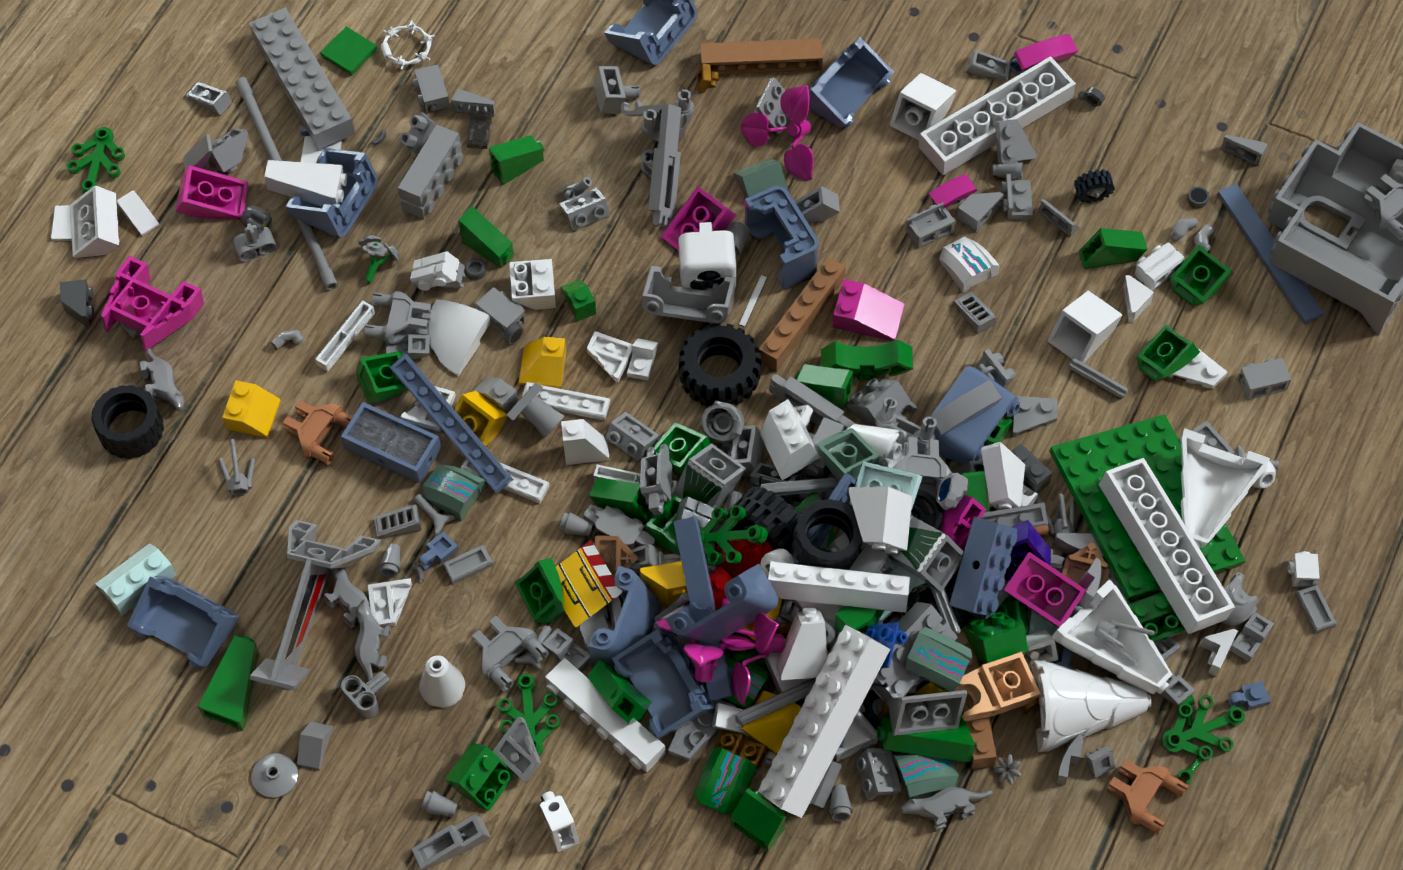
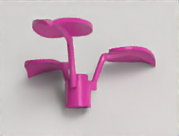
[741,85,814,180]
[721,598,785,705]
[655,618,756,682]

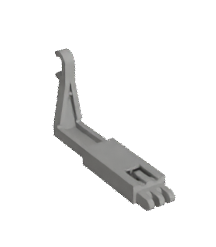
[621,101,681,228]
[769,374,917,430]

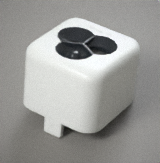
[678,222,736,291]

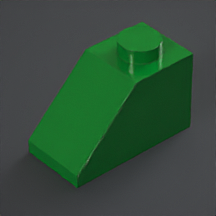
[560,279,596,322]

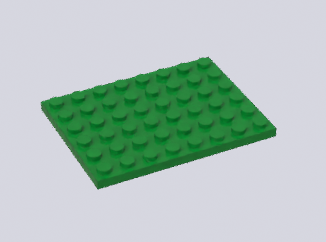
[1049,414,1246,601]

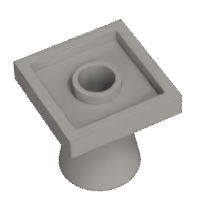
[507,382,564,438]

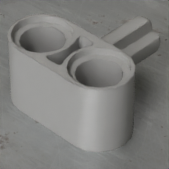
[232,223,277,262]
[341,672,390,719]

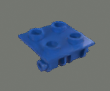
[865,622,907,669]

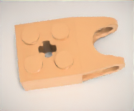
[953,652,1041,721]

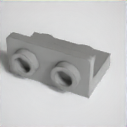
[1001,174,1033,220]
[559,188,610,231]
[606,412,660,461]
[856,748,902,800]

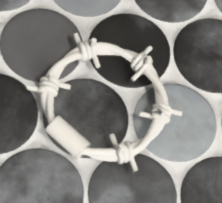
[380,20,435,70]

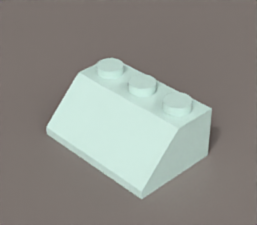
[95,543,176,616]

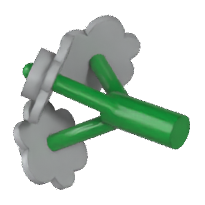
[358,235,400,283]

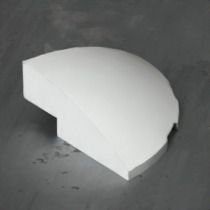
[428,300,491,377]

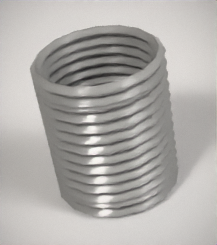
[727,221,751,256]

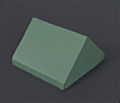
[733,158,788,198]

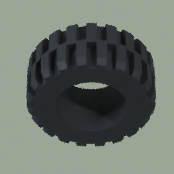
[679,323,761,406]
[727,487,808,555]

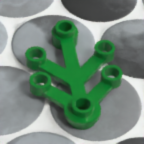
[66,127,125,194]
[699,505,768,566]
[498,674,560,756]
[1162,695,1245,761]

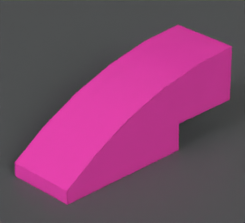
[1014,34,1078,71]

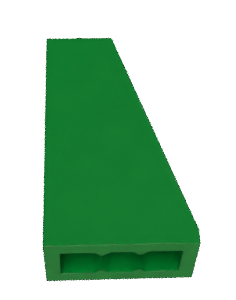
[198,635,259,730]
[877,716,975,762]

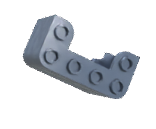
[745,186,819,290]

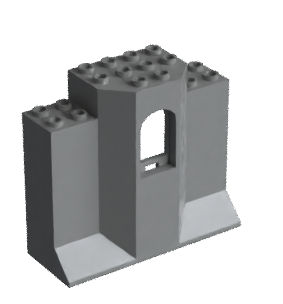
[1267,122,1403,335]

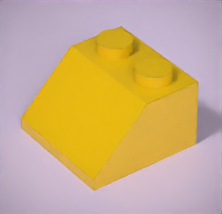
[222,380,281,438]
[454,391,508,446]
[640,561,690,607]

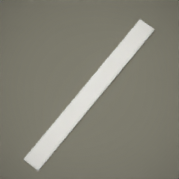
[739,275,767,326]

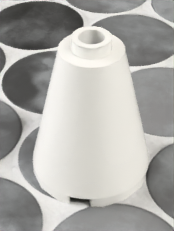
[846,424,908,468]
[419,656,465,708]

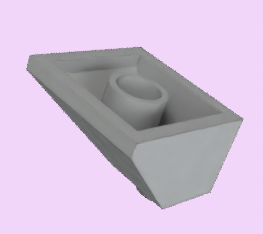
[209,127,248,173]

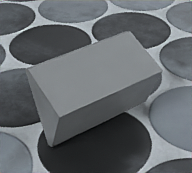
[888,690,967,736]

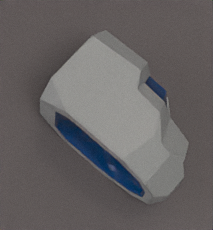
[937,473,968,510]

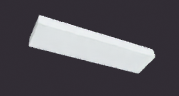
[522,382,610,421]
[461,459,550,504]

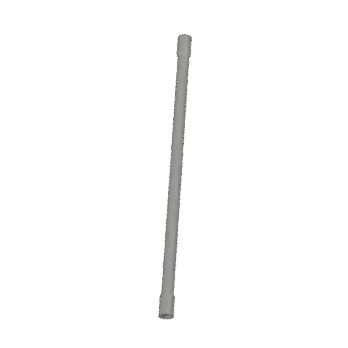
[235,77,338,291]

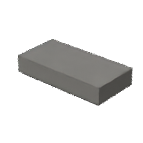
[443,545,493,584]
[1295,585,1337,634]

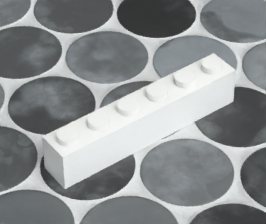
[768,562,910,612]
[545,658,666,773]

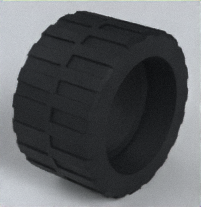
[91,385,164,459]
[792,499,863,570]

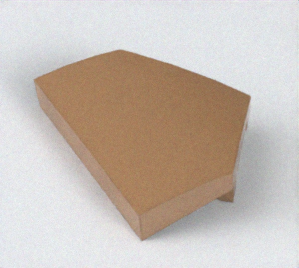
[595,536,639,578]
[1062,542,1110,591]

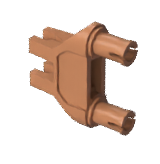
[283,400,353,465]
[1107,759,1189,835]

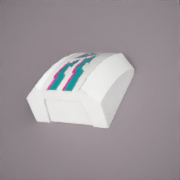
[939,237,1000,293]

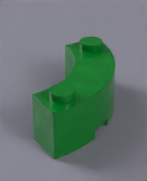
[821,340,913,380]

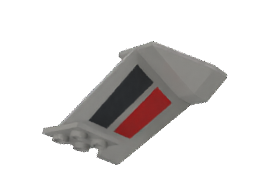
[250,520,381,690]

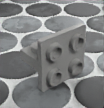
[753,78,789,134]

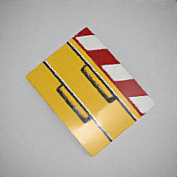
[556,540,622,627]

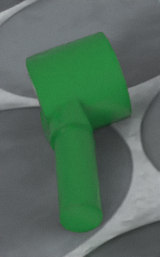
[1179,695,1195,727]
[1178,758,1202,785]

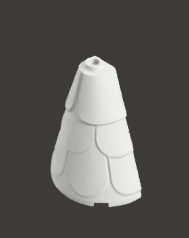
[1181,428,1270,549]
[1052,580,1172,695]
[1030,660,1151,753]

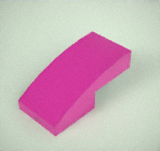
[929,174,978,209]

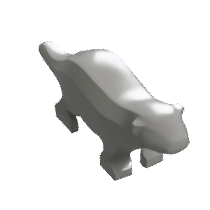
[140,348,185,411]
[324,568,370,629]
[354,599,391,682]
[901,787,993,831]

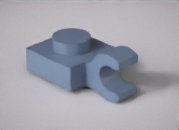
[419,531,458,571]
[1227,681,1271,710]

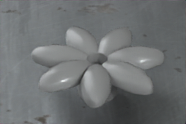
[994,754,1021,785]

